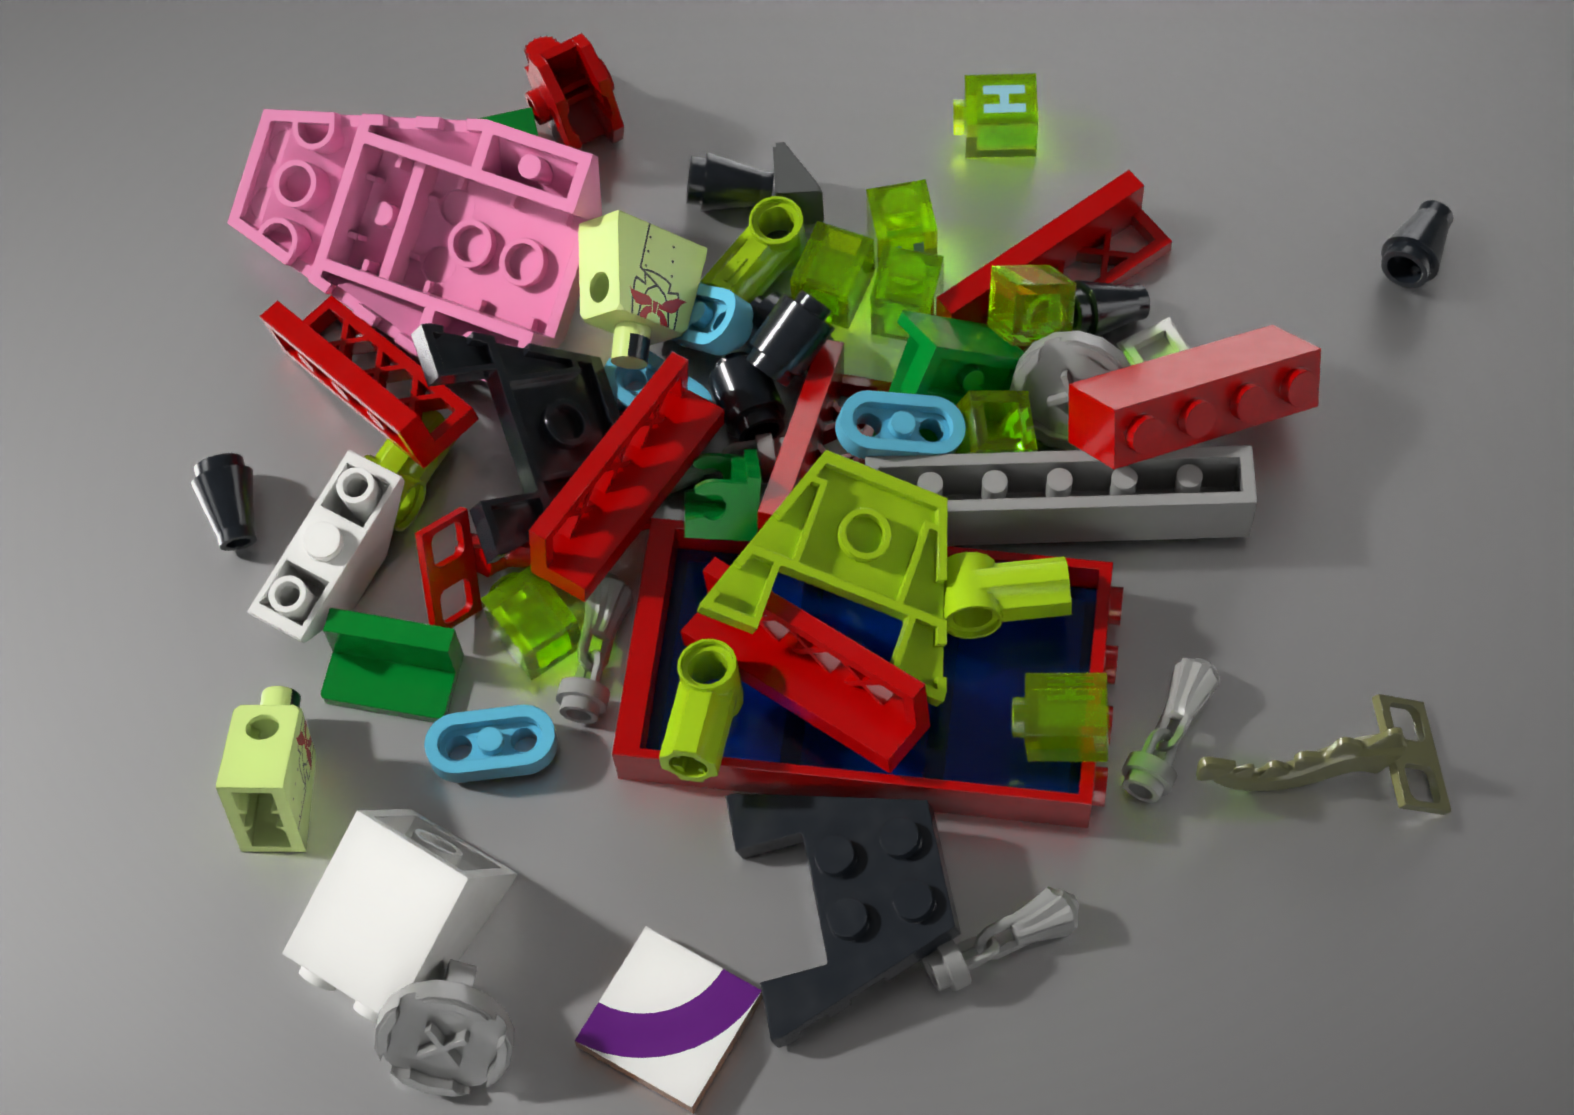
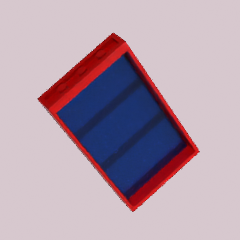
[612,518,1124,828]

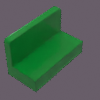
[897,310,1025,415]
[321,607,464,723]

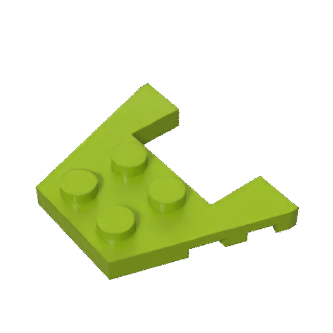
[697,450,948,707]

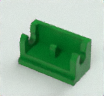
[684,449,761,541]

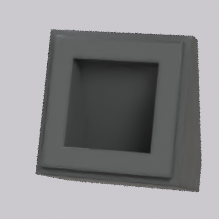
[773,142,824,225]

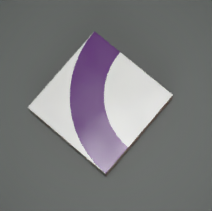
[574,926,763,1114]

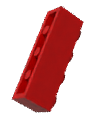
[1068,324,1321,470]

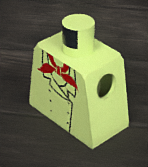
[578,210,707,369]
[216,686,316,852]

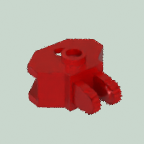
[524,33,624,151]

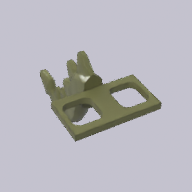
[1196,694,1452,815]

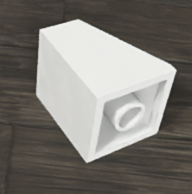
[282,809,517,1023]

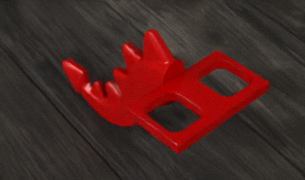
[415,507,651,628]

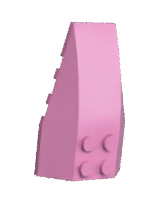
[227,109,602,382]

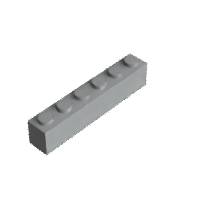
[865,445,1257,546]

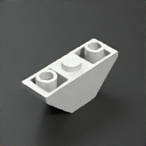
[247,450,405,643]

